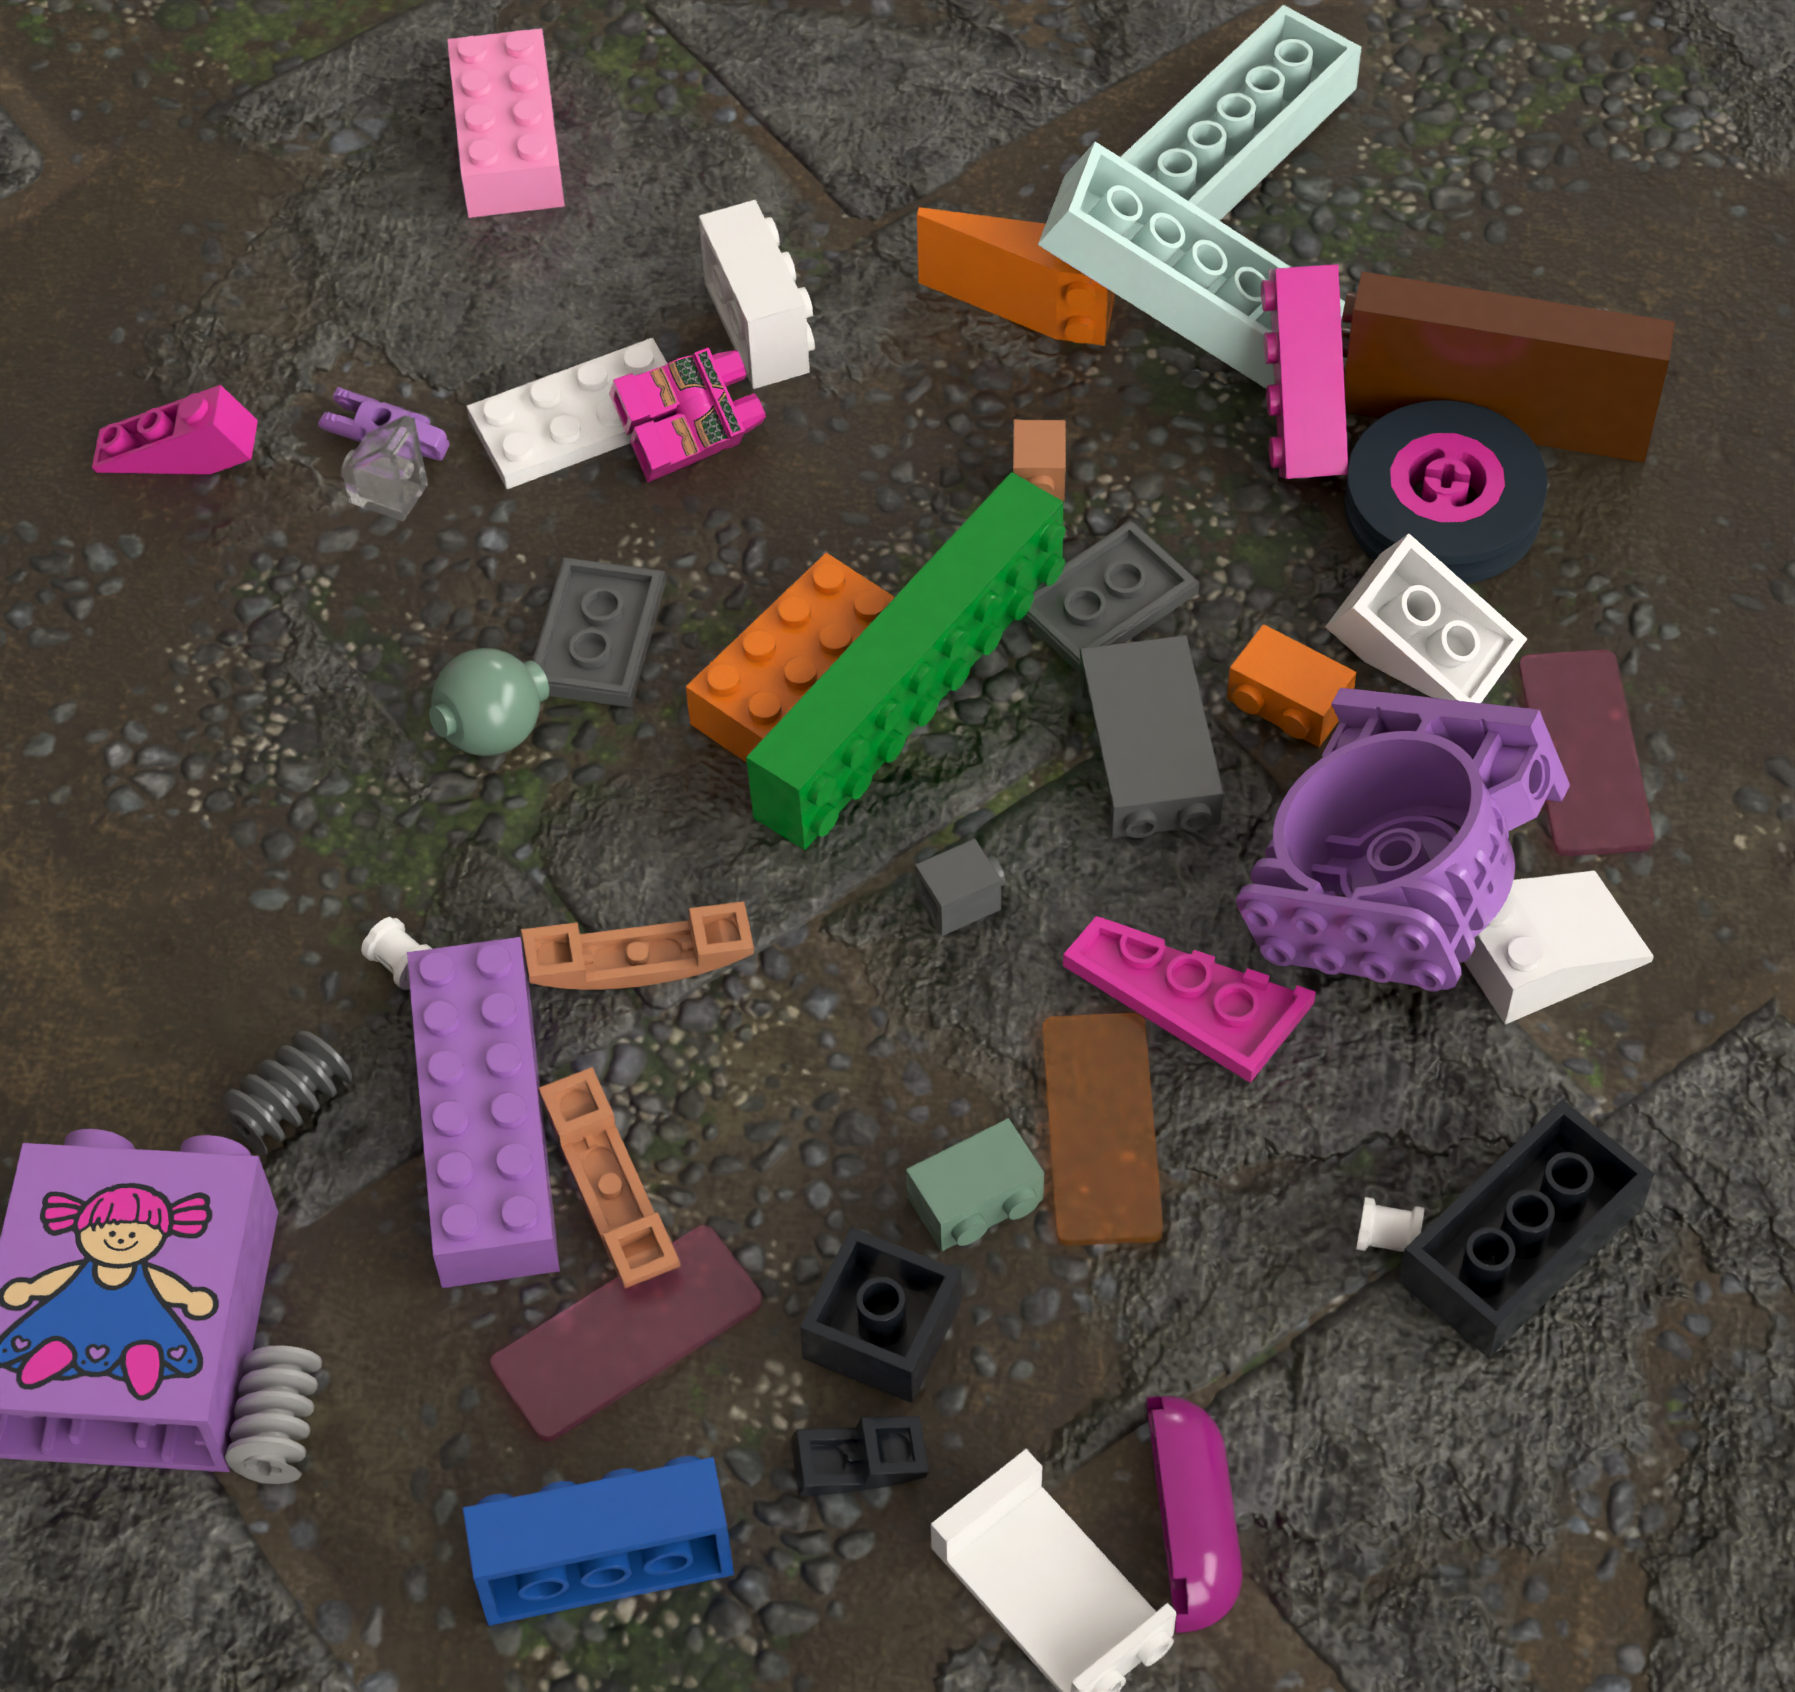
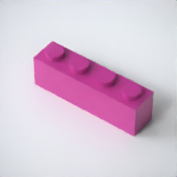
[1261,264,1348,479]

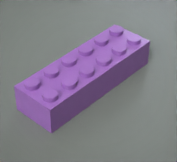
[407,937,560,1288]

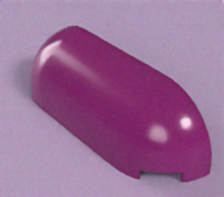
[1146,1395,1243,1633]

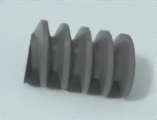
[222,1030,352,1156]

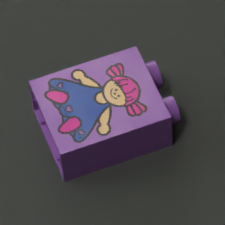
[0,1129,278,1472]

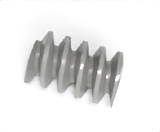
[225,1346,322,1484]

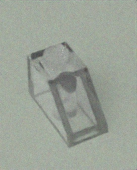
[341,415,428,522]

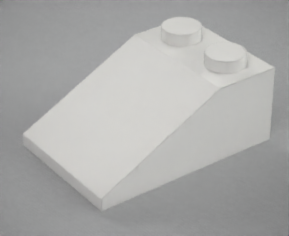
[1325,534,1527,703]
[1464,871,1653,1025]

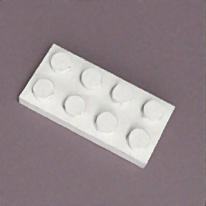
[467,338,668,489]

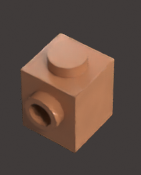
[1013,420,1066,501]

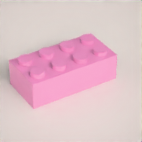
[447,28,565,218]

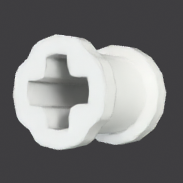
[361,917,432,990]
[1356,1197,1424,1252]

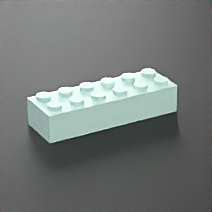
[1120,5,1361,221]
[1038,142,1345,389]

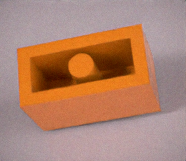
[1227,624,1357,747]

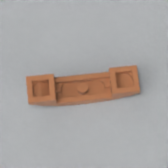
[521,901,754,990]
[538,1067,680,1288]

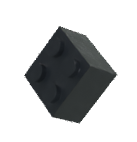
[800,1227,962,1404]

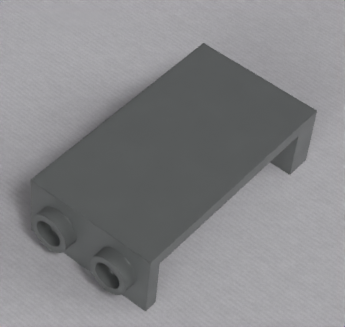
[1079,635,1223,838]

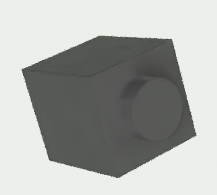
[915,838,1006,936]

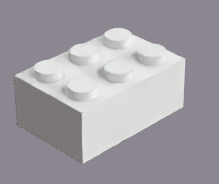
[699,200,815,389]

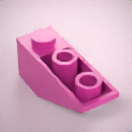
[92,385,258,474]

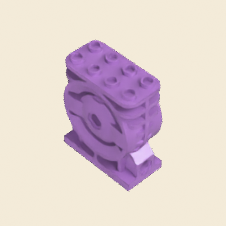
[1236,688,1570,991]

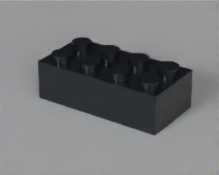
[1398,1099,1655,1359]

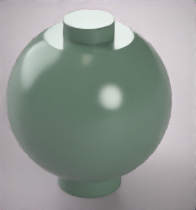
[429,648,549,756]

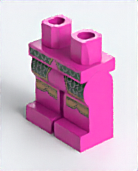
[609,347,766,482]

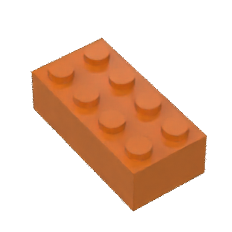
[686,553,895,763]

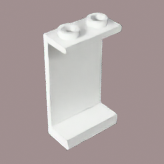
[931,1449,1176,1692]

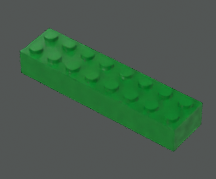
[746,472,1066,851]

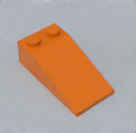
[917,207,1115,346]

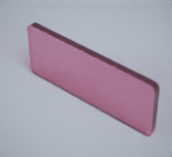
[1519,650,1654,856]
[491,1226,762,1441]

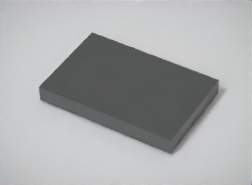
[1022,520,1200,673]
[532,557,666,708]

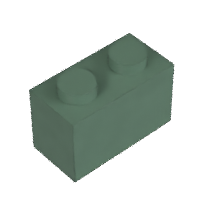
[906,1118,1044,1252]

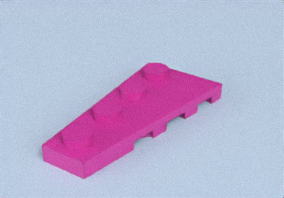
[1063,916,1316,1083]

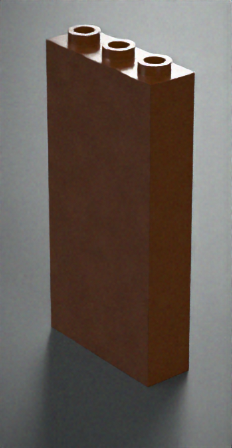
[1342,271,1675,463]

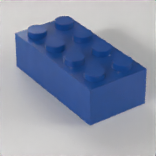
[463,1456,734,1626]

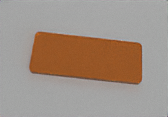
[1042,1013,1163,1246]

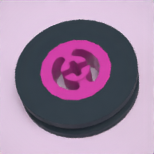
[1344,400,1548,584]

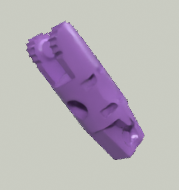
[318,387,450,461]

